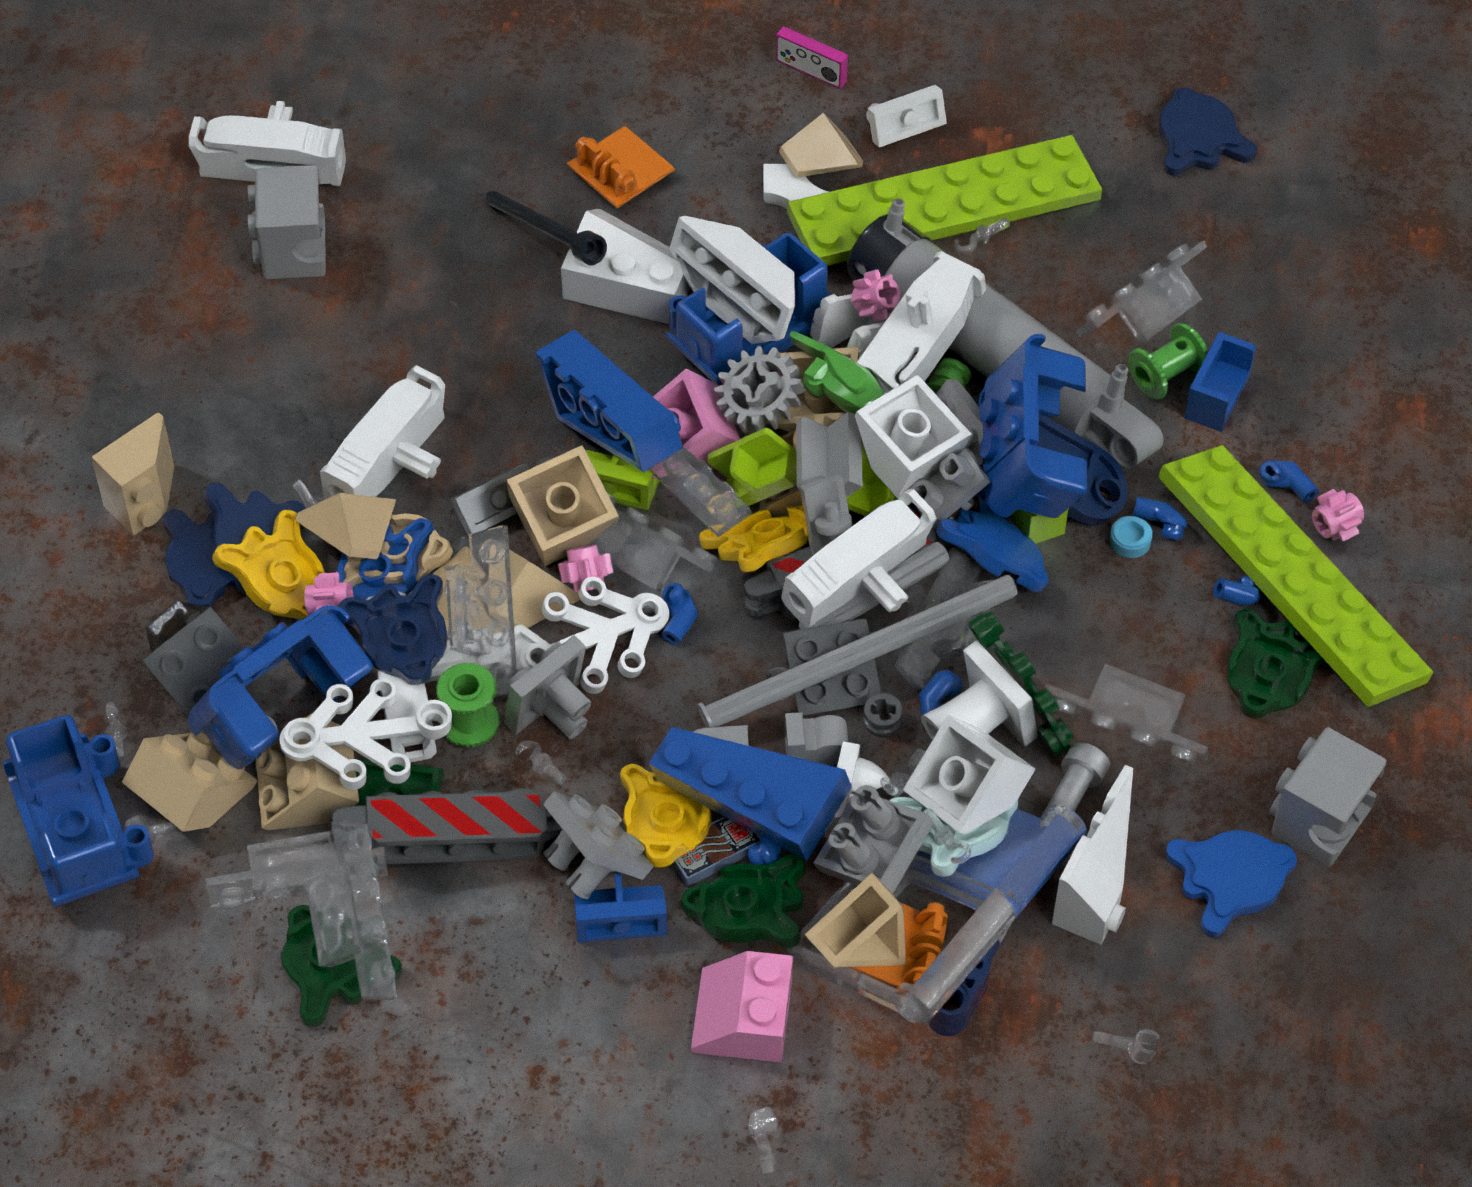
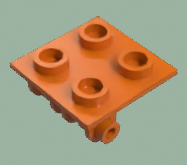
[567,126,675,209]
[851,903,948,1001]

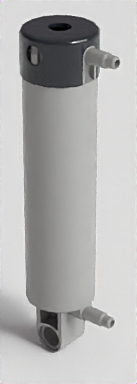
[847,198,1164,469]

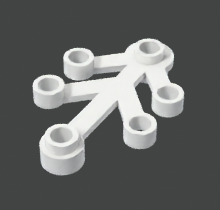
[517,577,669,694]
[280,678,452,790]

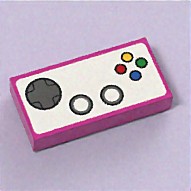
[776,26,848,89]

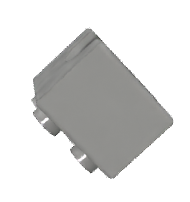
[248,165,326,279]
[1269,727,1386,867]

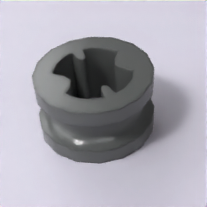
[863,693,902,737]

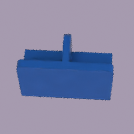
[574,873,667,943]

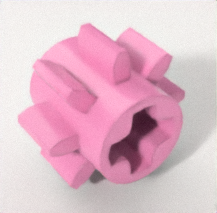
[850,269,901,322]
[1312,489,1364,542]
[558,544,613,592]
[305,572,354,616]

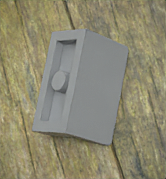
[796,412,862,498]

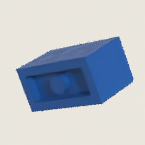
[1184,332,1256,432]

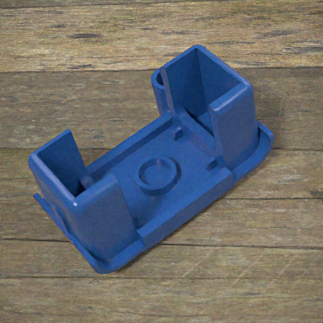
[665,233,832,386]
[978,334,1087,518]
[188,605,373,769]
[3,715,154,908]

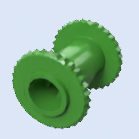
[1128,323,1208,400]
[436,663,500,748]

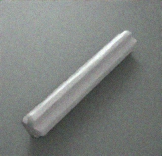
[799,542,950,630]

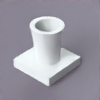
[921,640,1038,747]

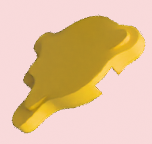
[699,504,809,572]
[212,510,324,620]
[620,764,711,867]

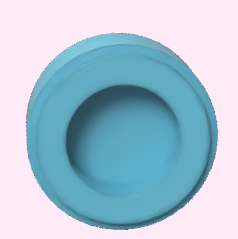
[1110,516,1152,558]

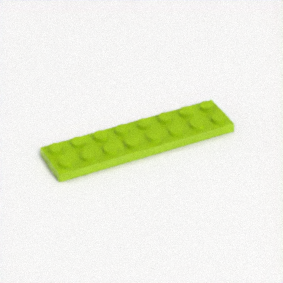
[787,135,1102,266]
[1158,445,1434,707]

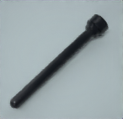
[485,191,607,266]

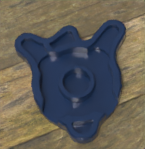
[1159,88,1257,176]
[203,483,306,594]
[163,509,235,611]
[338,574,448,685]

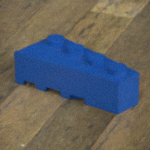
[535,329,683,472]
[649,727,852,861]

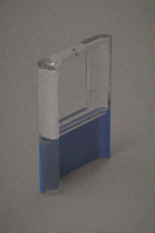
[787,804,1087,1023]

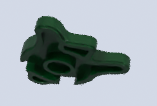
[1226,609,1327,718]
[681,854,805,949]
[280,905,402,1027]

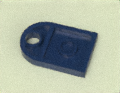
[1035,413,1128,525]

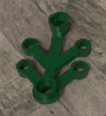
[966,610,1075,757]

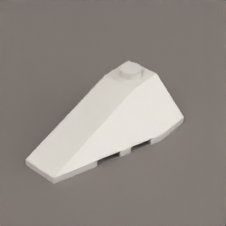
[1052,765,1133,945]

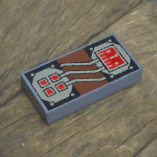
[671,817,761,887]

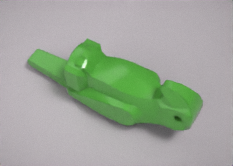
[789,331,885,414]

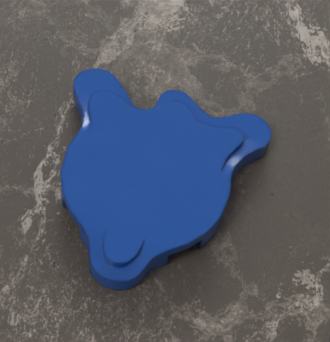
[936,503,1049,592]
[337,518,435,600]
[1166,830,1297,938]

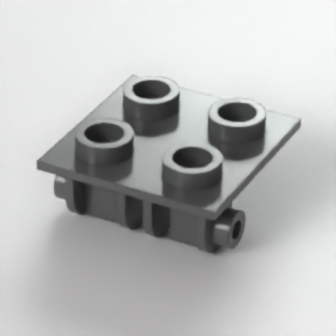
[142,606,250,716]
[783,618,881,716]

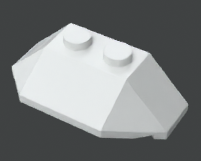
[669,216,795,344]

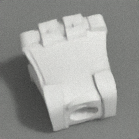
[810,294,899,358]

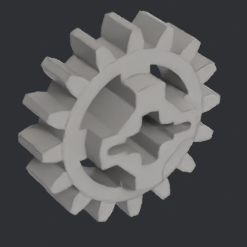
[714,346,805,432]

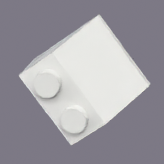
[855,375,972,499]
[903,715,1036,835]

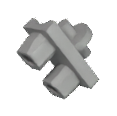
[909,448,991,529]
[800,474,853,555]

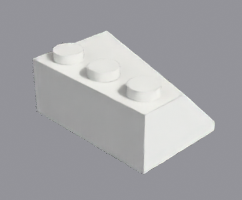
[561,209,691,324]

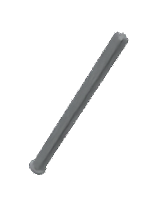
[697,575,1018,728]

